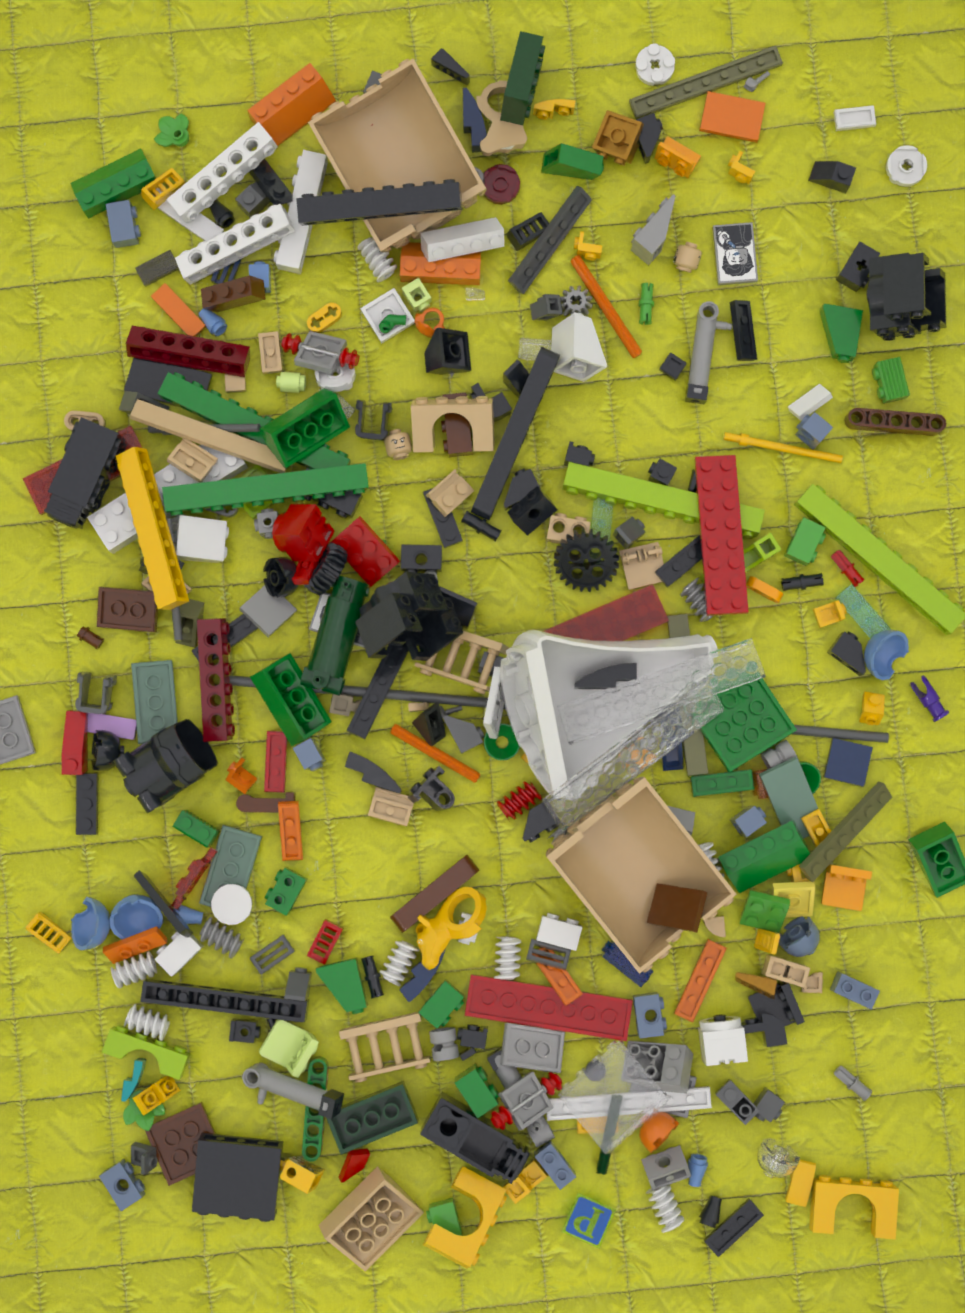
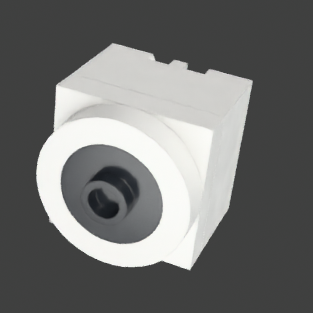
[698,1014,748,1066]

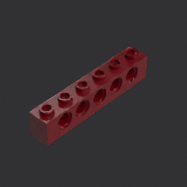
[126,325,250,377]
[197,618,235,742]

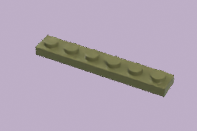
[799,781,892,882]

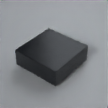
[659,352,687,381]

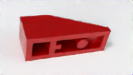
[61,710,88,775]

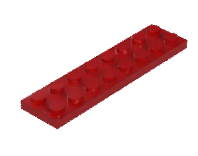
[694,455,749,616]
[465,974,633,1041]

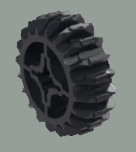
[304,543,348,596]

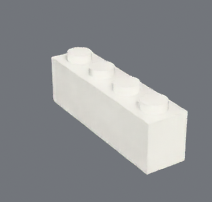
[420,217,504,262]

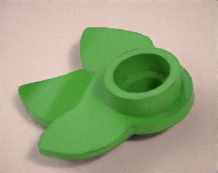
[154,113,189,147]
[123,1090,165,1131]

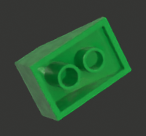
[908,821,965,898]

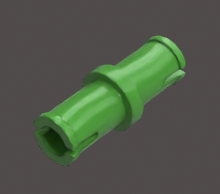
[638,283,654,325]

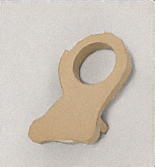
[476,80,527,156]

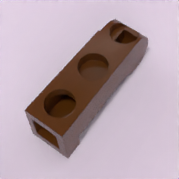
[236,792,296,813]

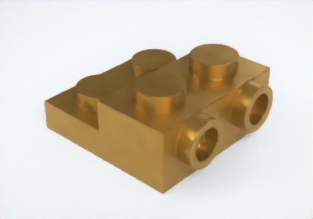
[592,110,644,166]

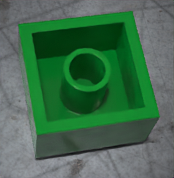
[454,1063,499,1118]

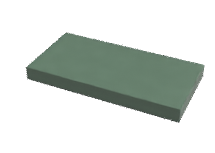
[131,660,178,744]
[759,756,818,839]
[199,825,262,907]

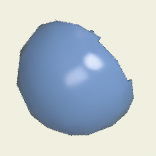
[864,629,909,680]
[110,894,163,939]
[71,897,110,950]

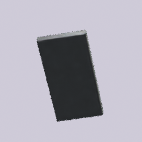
[124,358,212,407]

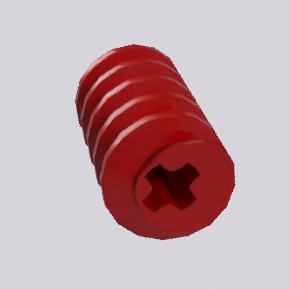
[497,781,543,822]

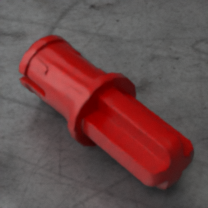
[831,550,865,587]

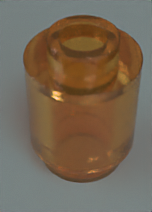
[752,769,769,799]

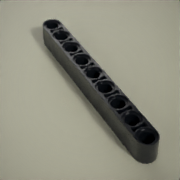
[471,347,560,520]

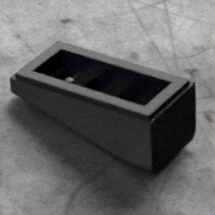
[431,48,470,85]
[507,212,549,251]

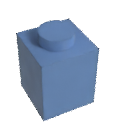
[249,261,271,293]

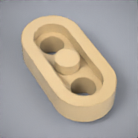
[64,411,106,431]

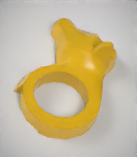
[415,887,487,970]

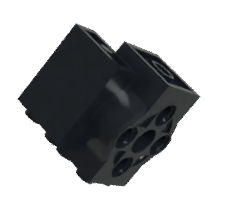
[867,253,947,341]
[355,572,463,661]

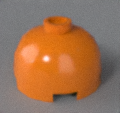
[639,1112,680,1153]

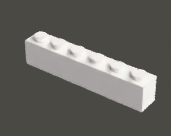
[274,150,328,274]

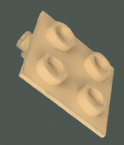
[619,542,664,590]

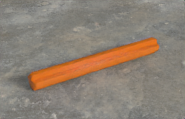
[390,724,480,783]

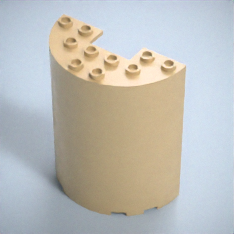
[308,59,486,252]
[546,777,737,974]

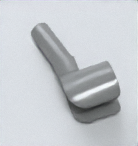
[744,71,770,92]

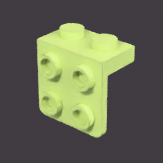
[259,1019,319,1078]

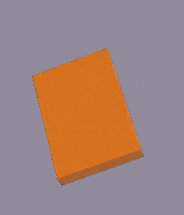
[699,91,766,143]

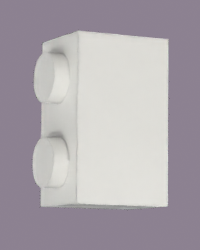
[536,913,582,951]
[154,931,204,977]

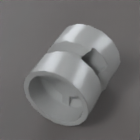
[761,740,798,769]
[429,1027,459,1061]

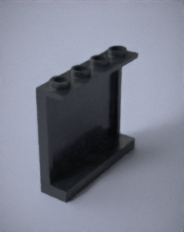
[192,1133,284,1222]

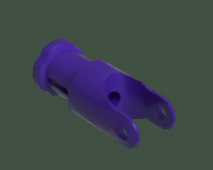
[910,675,950,722]

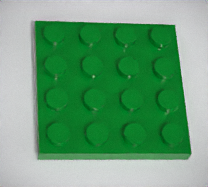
[684,663,797,773]

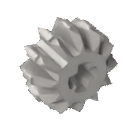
[560,285,592,316]

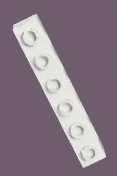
[166,122,278,224]
[175,204,295,285]

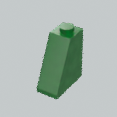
[541,143,604,180]
[820,304,863,363]
[315,957,368,1014]

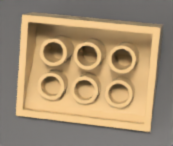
[319,1166,424,1271]

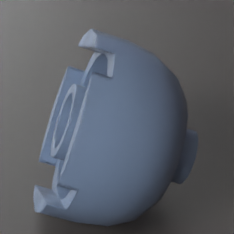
[779,916,820,957]

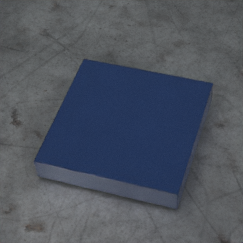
[823,738,873,787]

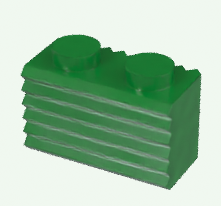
[172,810,220,848]

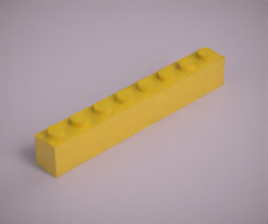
[116,447,189,610]

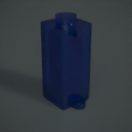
[601,940,654,987]

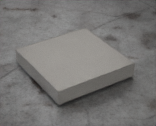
[239,585,297,637]

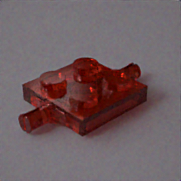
[171,847,218,910]

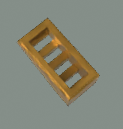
[735,972,777,999]

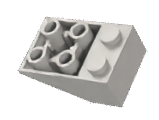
[631,194,676,266]
[621,1041,693,1094]

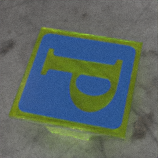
[561,1193,616,1249]

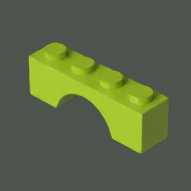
[699,533,782,584]
[102,1025,191,1080]

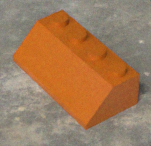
[247,63,336,146]
[400,242,481,285]

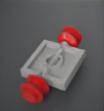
[281,331,360,375]
[491,1072,562,1130]

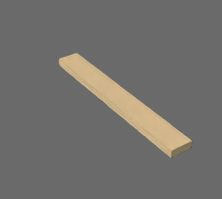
[130,399,286,473]

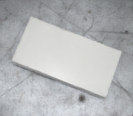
[833,105,876,131]
[788,384,833,421]

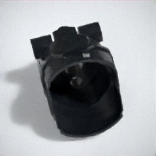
[113,719,218,813]

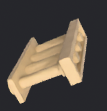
[414,631,509,695]
[339,1011,431,1083]

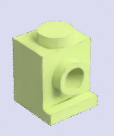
[402,278,432,312]

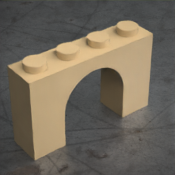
[411,396,495,452]

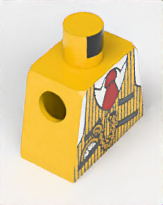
[280,1156,325,1194]

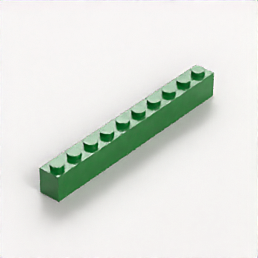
[157,372,351,470]
[162,463,369,516]

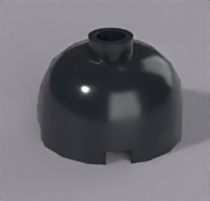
[263,557,299,598]
[91,730,124,771]

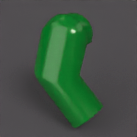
[379,314,406,334]

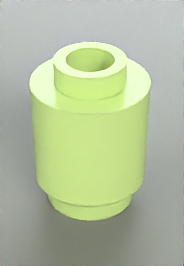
[276,372,306,393]

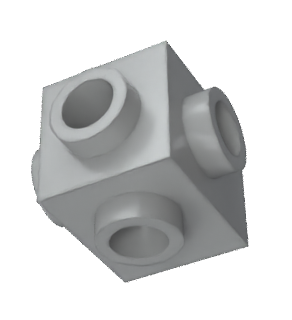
[254,509,279,539]

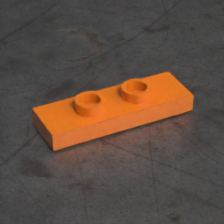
[103,926,167,964]

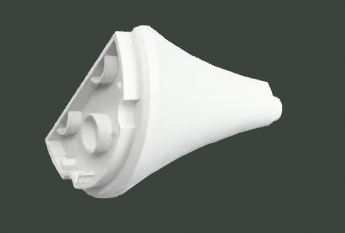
[500,630,718,800]

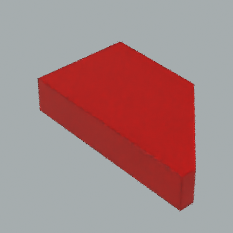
[339,1148,370,1183]

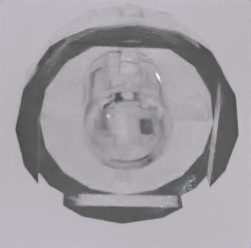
[757,1138,800,1178]

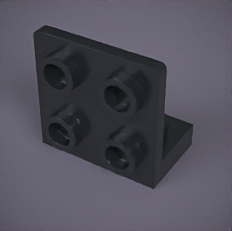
[748,981,805,1027]

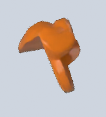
[414,307,445,338]

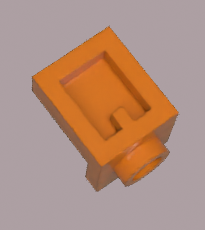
[225,758,257,794]

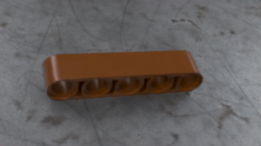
[844,408,947,436]
[390,855,480,933]

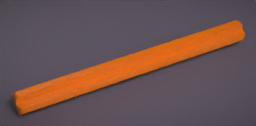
[571,255,642,358]

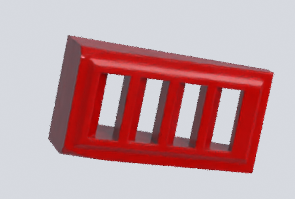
[307,919,344,965]

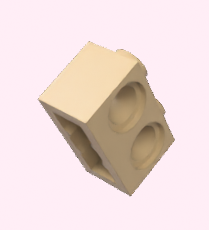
[546,513,591,544]
[761,954,810,988]

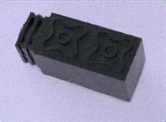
[44,417,127,529]
[420,1091,530,1184]

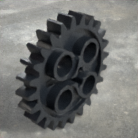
[554,529,619,592]

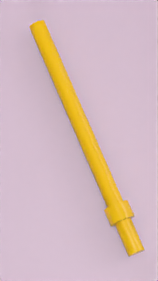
[723,432,843,463]

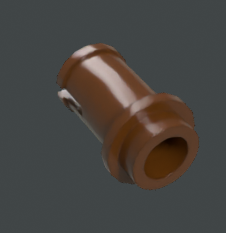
[77,626,104,650]

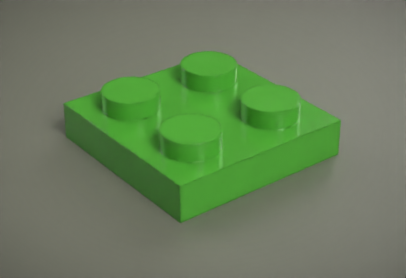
[739,890,790,933]

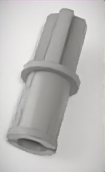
[834,1065,872,1101]

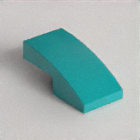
[121,1058,146,1102]

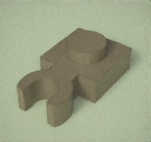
[329,693,361,716]

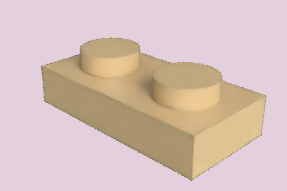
[258,331,283,374]

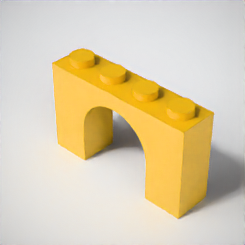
[423,1166,507,1269]
[809,1175,899,1240]

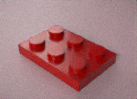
[330,516,400,588]

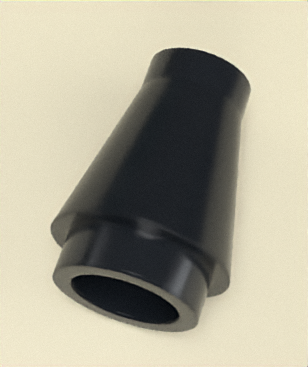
[209,199,235,228]
[699,1195,722,1228]

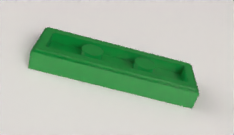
[691,769,755,797]

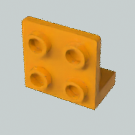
[655,136,701,178]
[821,865,872,911]

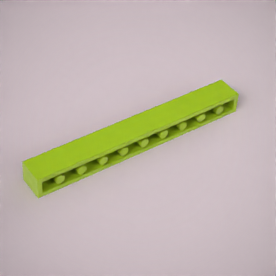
[562,462,765,538]
[794,484,965,635]

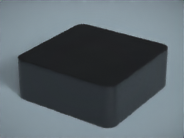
[459,1047,476,1061]

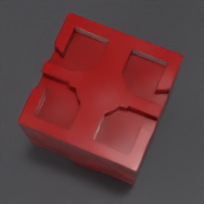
[272,504,335,562]

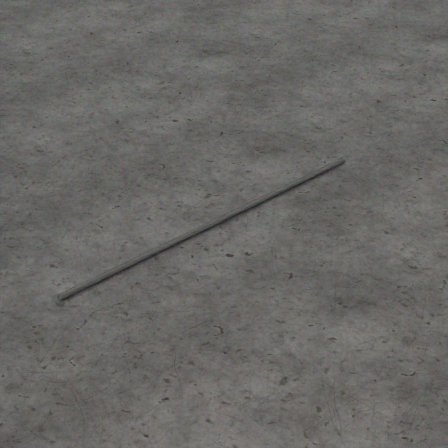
[229,675,889,743]

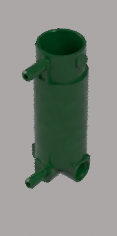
[300,576,370,696]

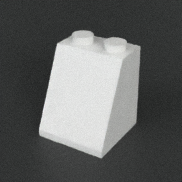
[551,313,607,382]
[171,515,229,563]

